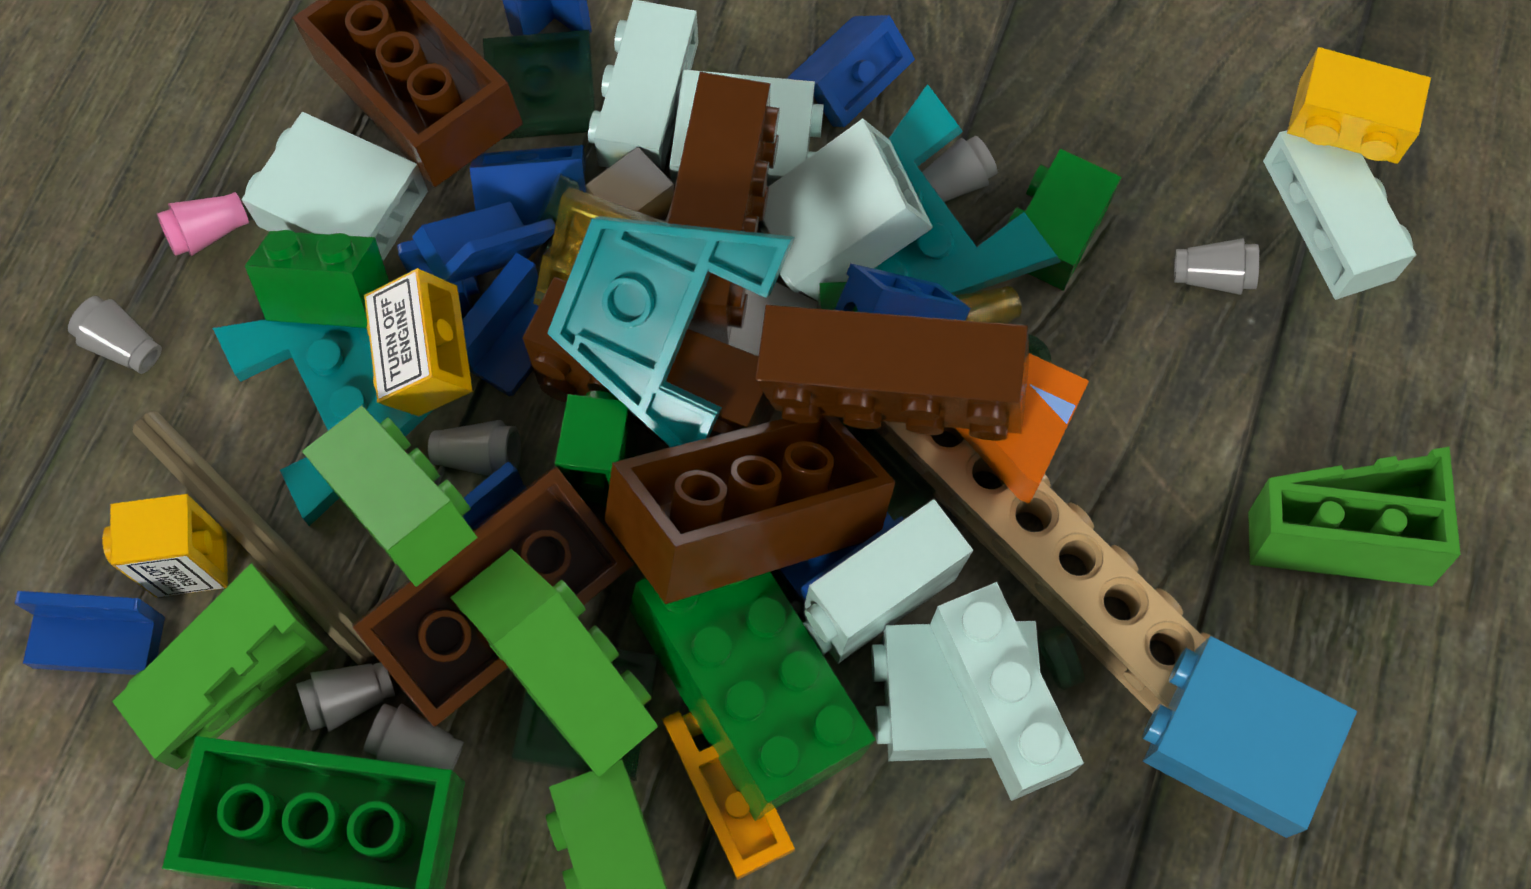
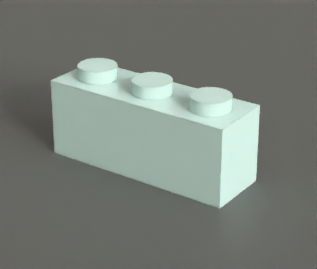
[588,0,698,173]
[1263,130,1416,300]
[930,582,1084,801]

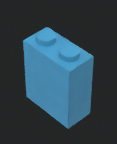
[1142,636,1357,838]

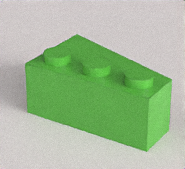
[302,405,478,587]
[1248,446,1461,586]
[450,549,658,777]
[112,563,329,770]
[545,760,668,889]

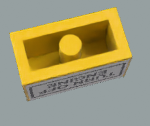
[364,268,473,416]
[102,494,228,598]

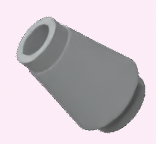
[922,136,998,202]
[1174,238,1259,295]
[68,296,162,374]
[428,420,521,477]
[296,662,395,732]
[364,704,464,771]

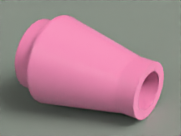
[157,192,249,256]

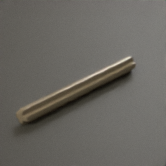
[132,411,377,665]

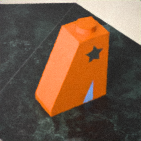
[955,319,1089,504]

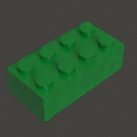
[629,572,876,821]
[162,736,465,889]

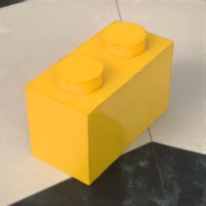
[1287,47,1431,164]

